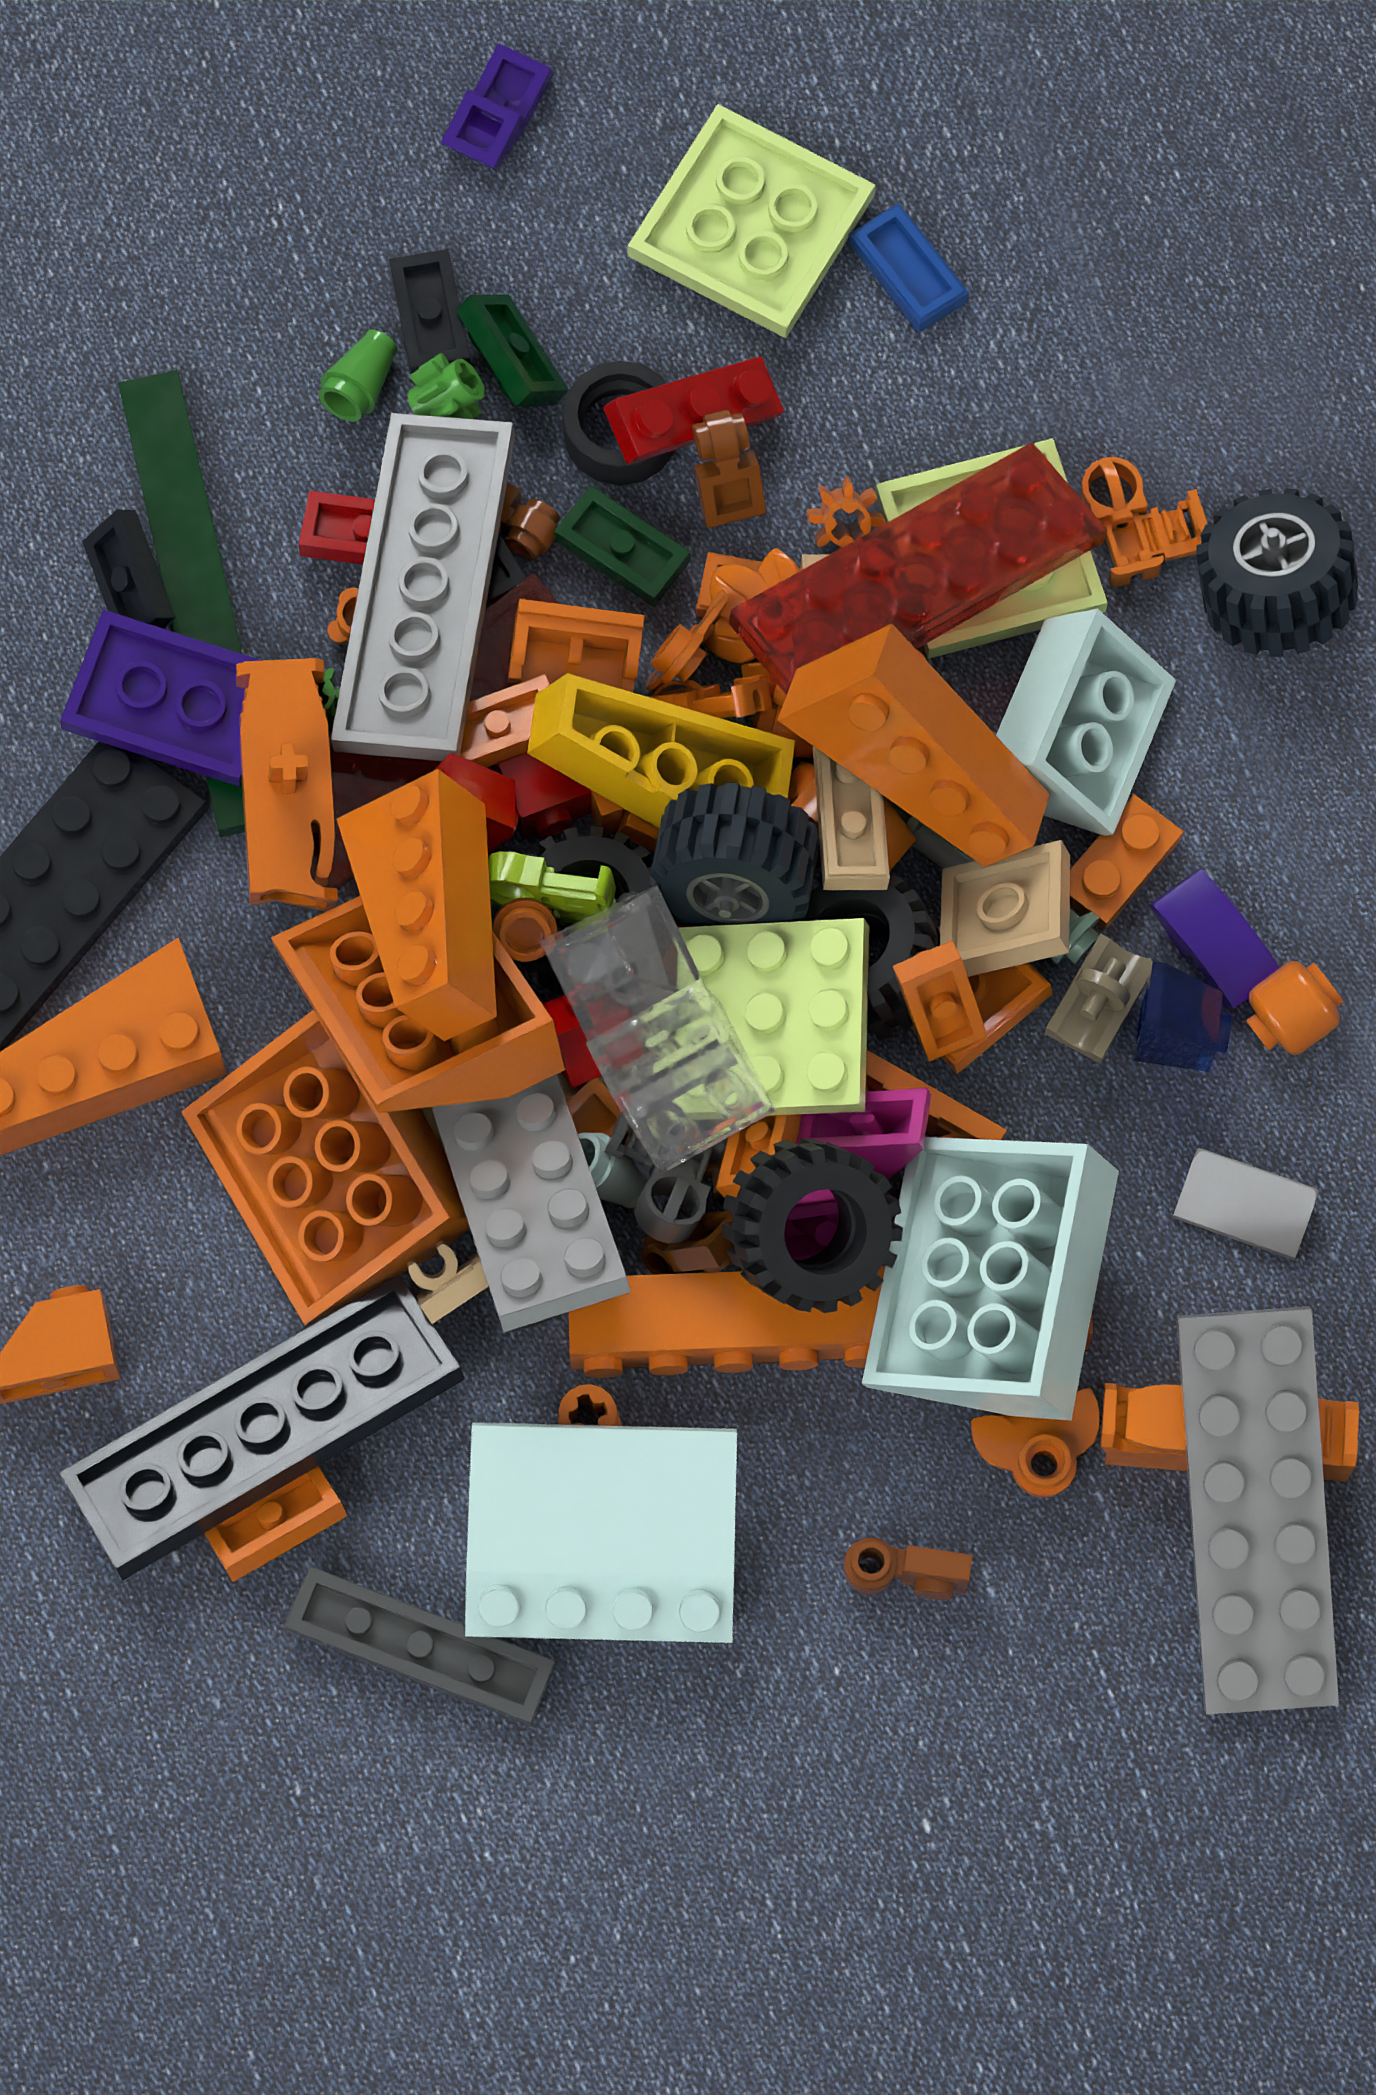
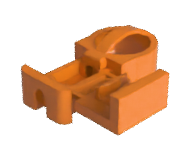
[1080,457,1208,587]
[648,657,792,718]

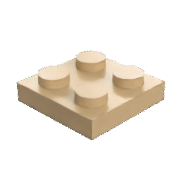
[940,840,1070,977]

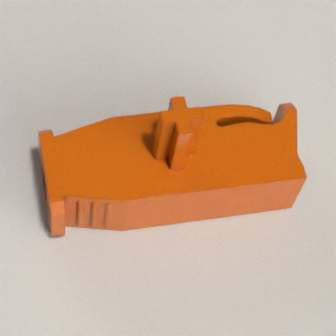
[236,658,338,911]
[1101,1383,1359,1482]

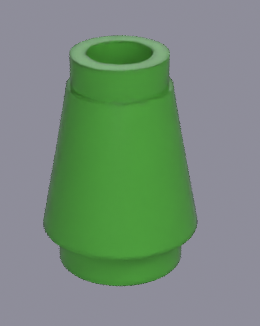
[319,330,398,422]

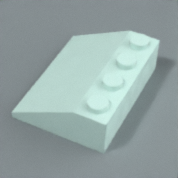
[862,1137,1119,1420]
[465,1422,737,1643]

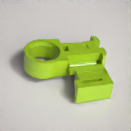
[488,852,616,931]

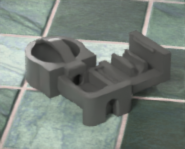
[604,1093,727,1243]

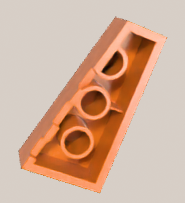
[777,624,1050,867]
[337,769,497,1041]
[0,938,227,1156]

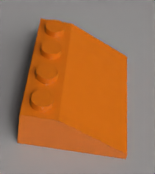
[271,896,565,1113]
[181,1009,470,1326]

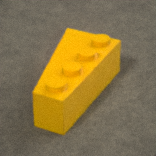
[527,673,795,828]

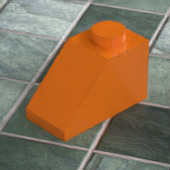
[0,1285,121,1404]

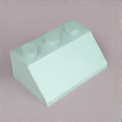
[996,609,1176,836]

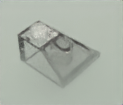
[539,885,714,1059]

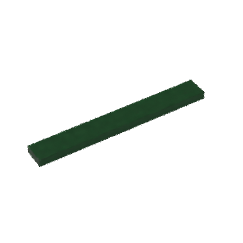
[118,370,245,837]

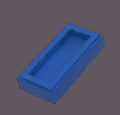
[849,203,969,333]

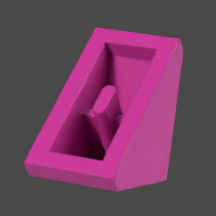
[797,1088,931,1181]

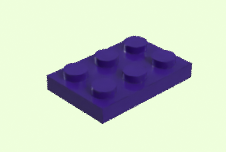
[60,610,263,787]

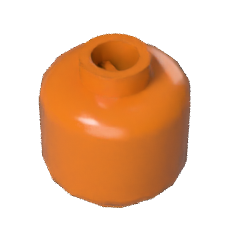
[1246,961,1344,1055]

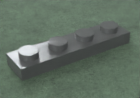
[284,1566,556,1727]

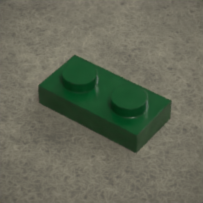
[456,294,569,407]
[554,485,691,607]

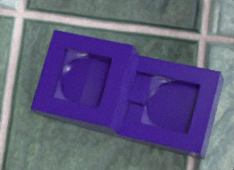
[440,43,554,170]
[1149,869,1280,1009]

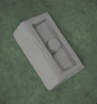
[1172,1148,1319,1260]

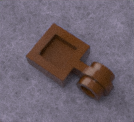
[641,1211,734,1275]

